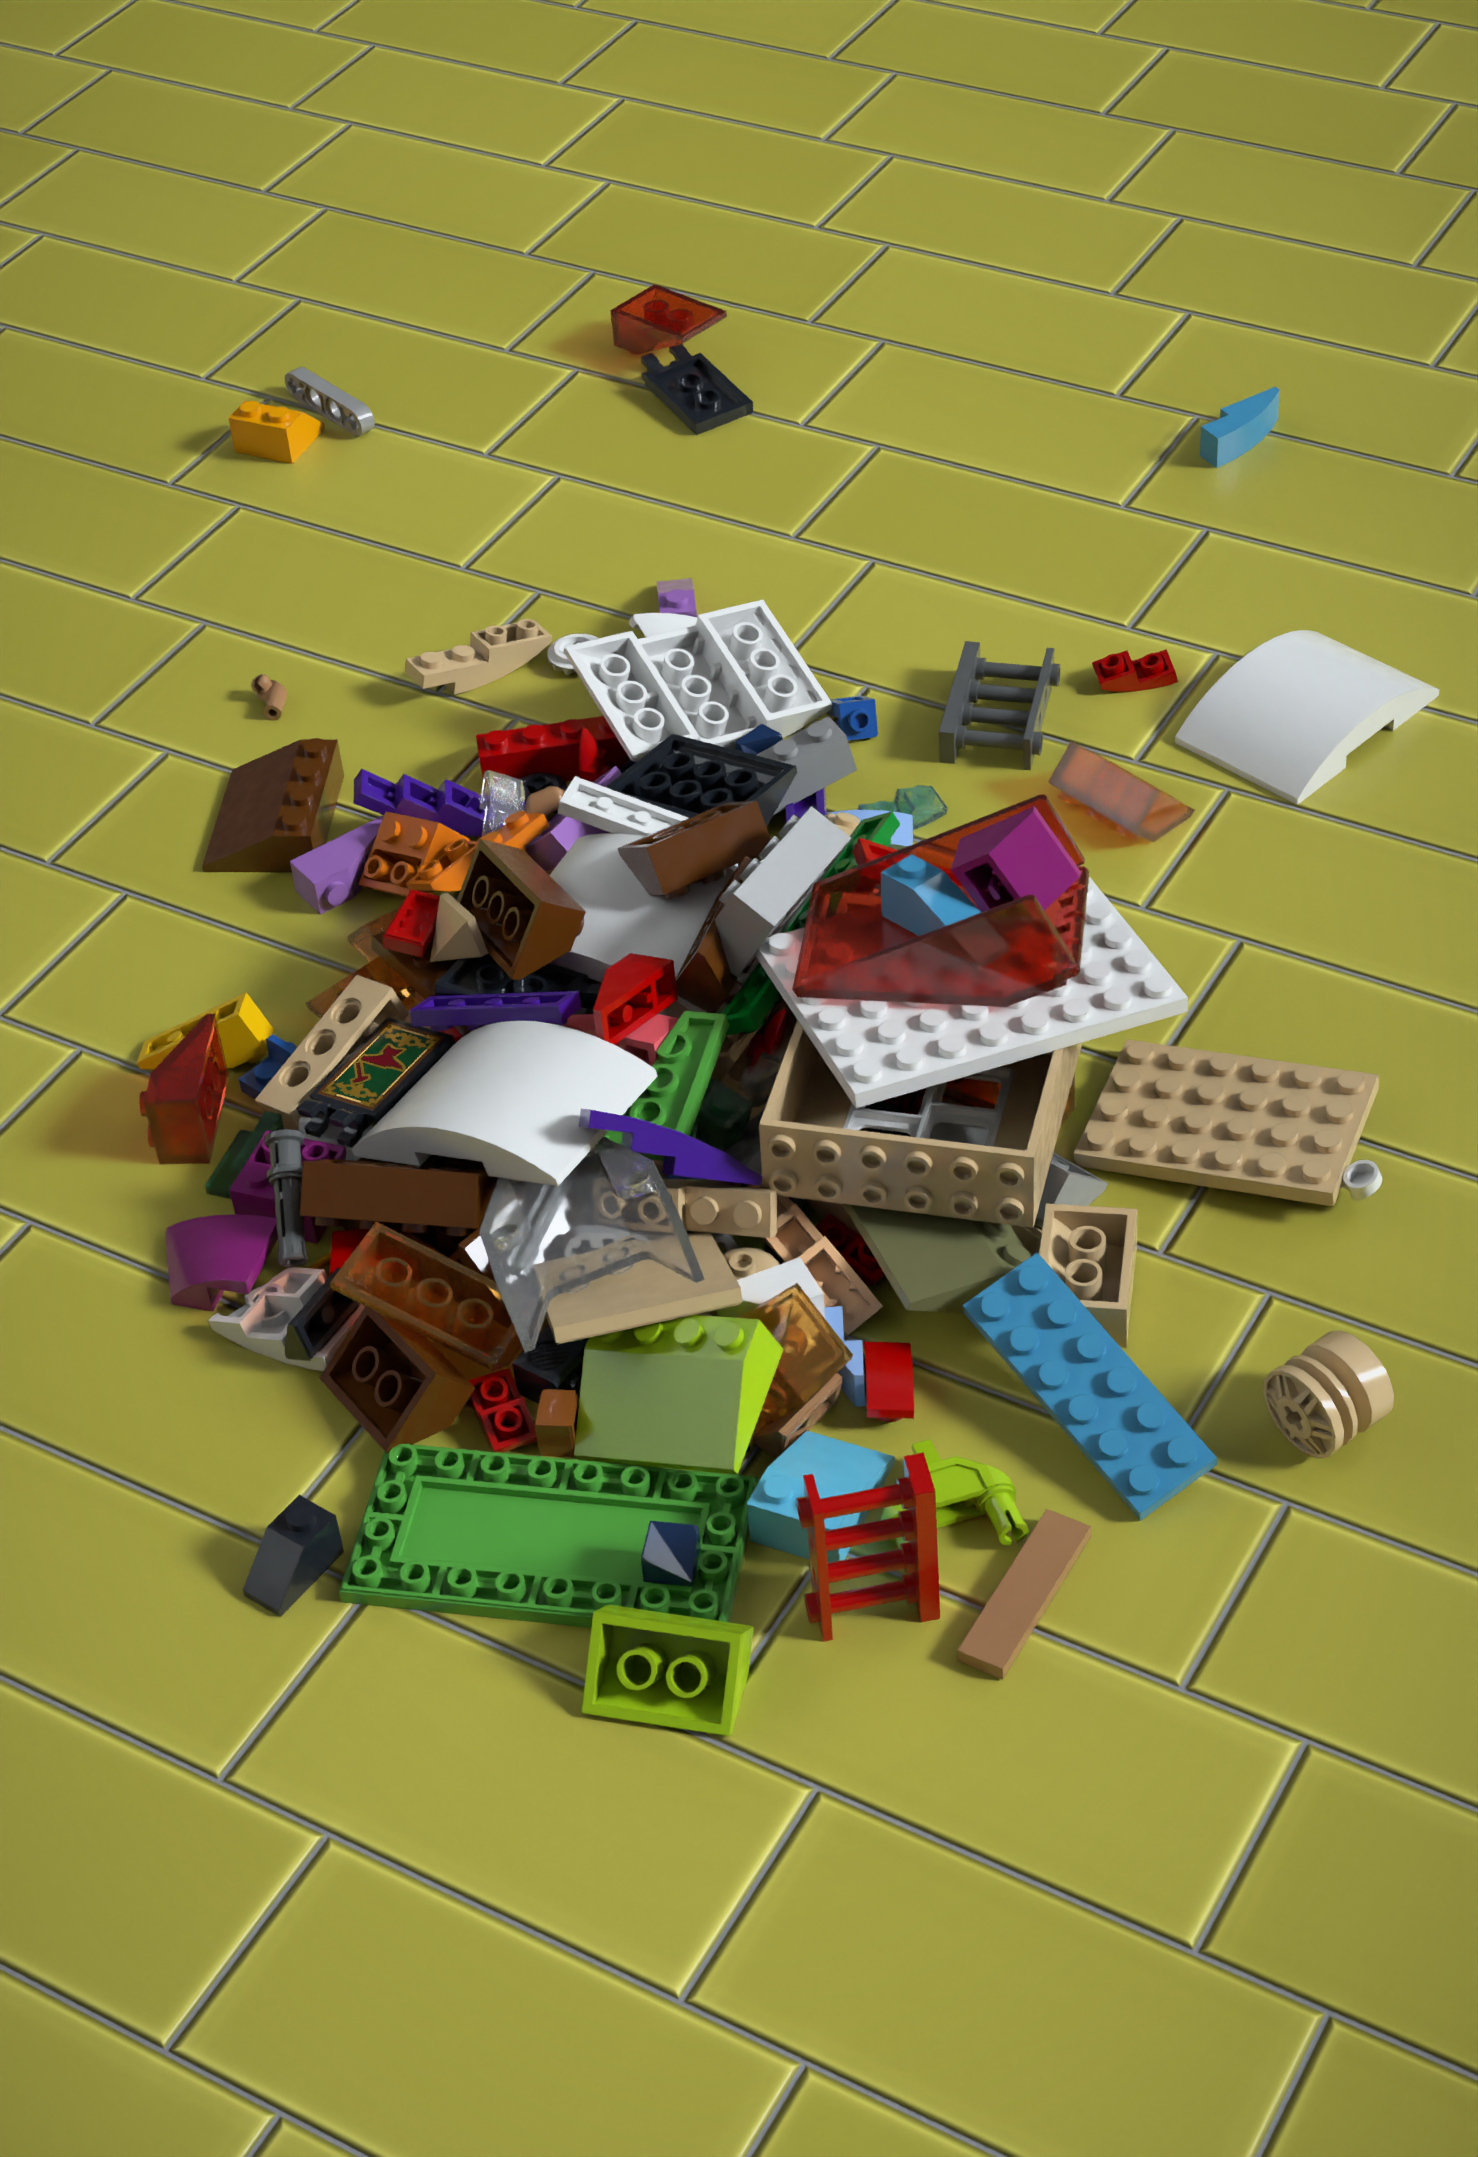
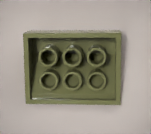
[843,1204,1031,1314]

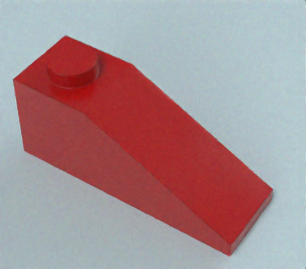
[593,953,678,1045]

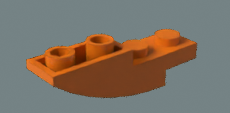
[406,811,550,892]

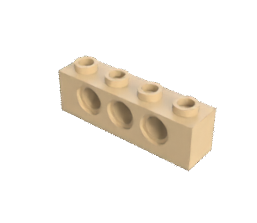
[255,975,409,1131]

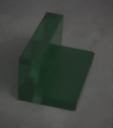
[205,1111,284,1199]

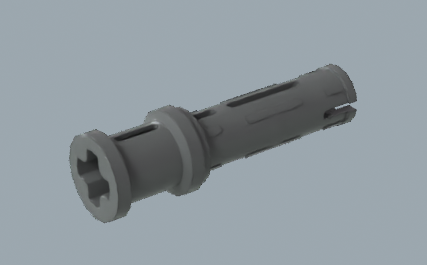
[264,1129,308,1267]

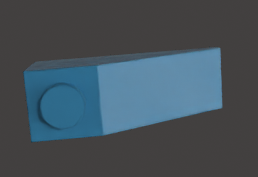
[881,854,1009,968]

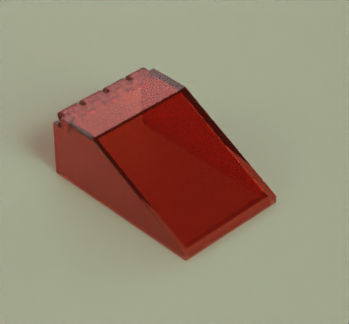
[792,794,1090,1007]

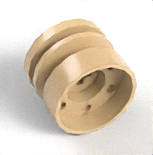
[1263,1330,1394,1458]

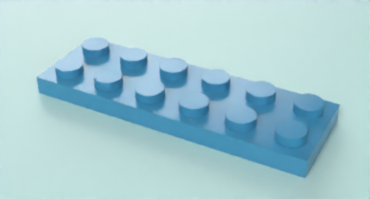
[963,1252,1217,1521]

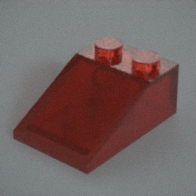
[610,284,727,355]
[139,1014,229,1165]

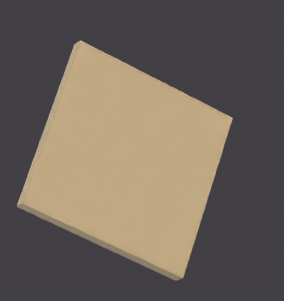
[531,1231,743,1344]

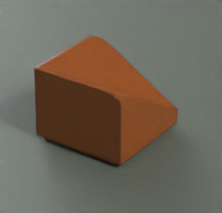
[535,1389,579,1457]

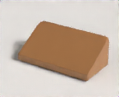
[752,1373,843,1459]

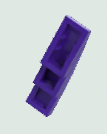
[353,769,512,837]
[578,1109,763,1185]

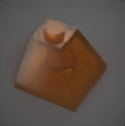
[738,1283,853,1424]

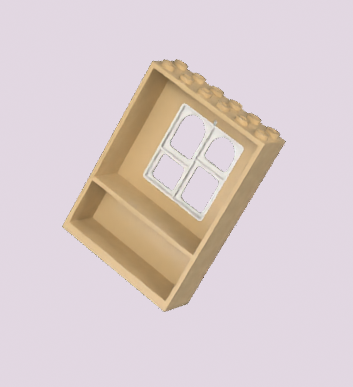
[759,896,1082,1228]

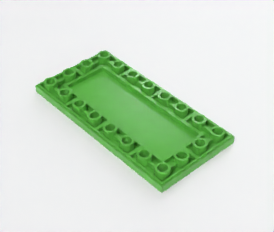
[339,1444,759,1628]

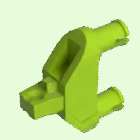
[881,1439,1029,1549]

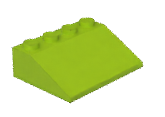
[574,1315,784,1475]

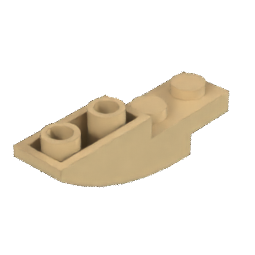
[405,619,552,695]
[594,1178,777,1238]

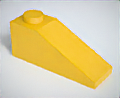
[136,992,274,1069]

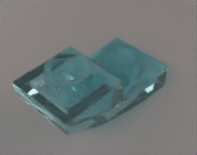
[858,785,948,830]

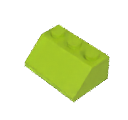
[582,1605,754,1736]

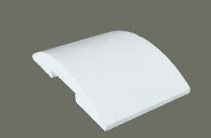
[564,600,833,762]
[1175,630,1440,805]
[549,833,794,1019]
[352,1021,658,1186]

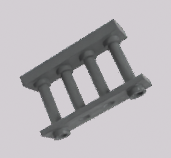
[939,641,1061,770]

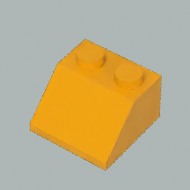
[228,401,325,464]

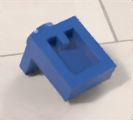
[826,695,878,741]
[238,1034,297,1099]

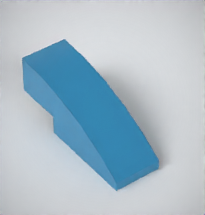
[1200,387,1280,468]

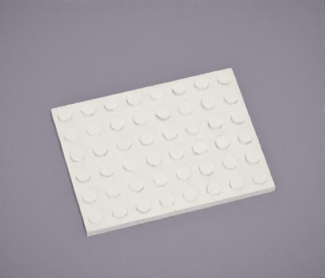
[755,854,1188,1108]

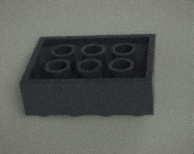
[606,734,797,827]

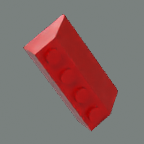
[476,715,630,794]

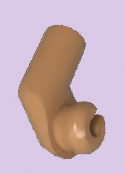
[251,674,287,720]
[524,786,565,815]

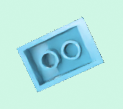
[747,1431,895,1563]

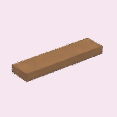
[957,1509,1091,1680]

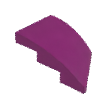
[165,1214,278,1312]

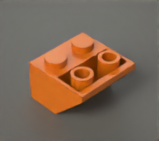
[358,811,470,897]

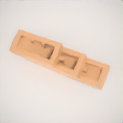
[747,1175,883,1336]

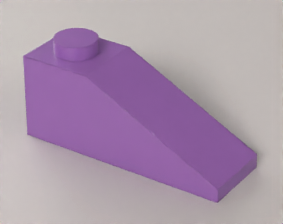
[657,578,697,617]
[290,815,384,915]

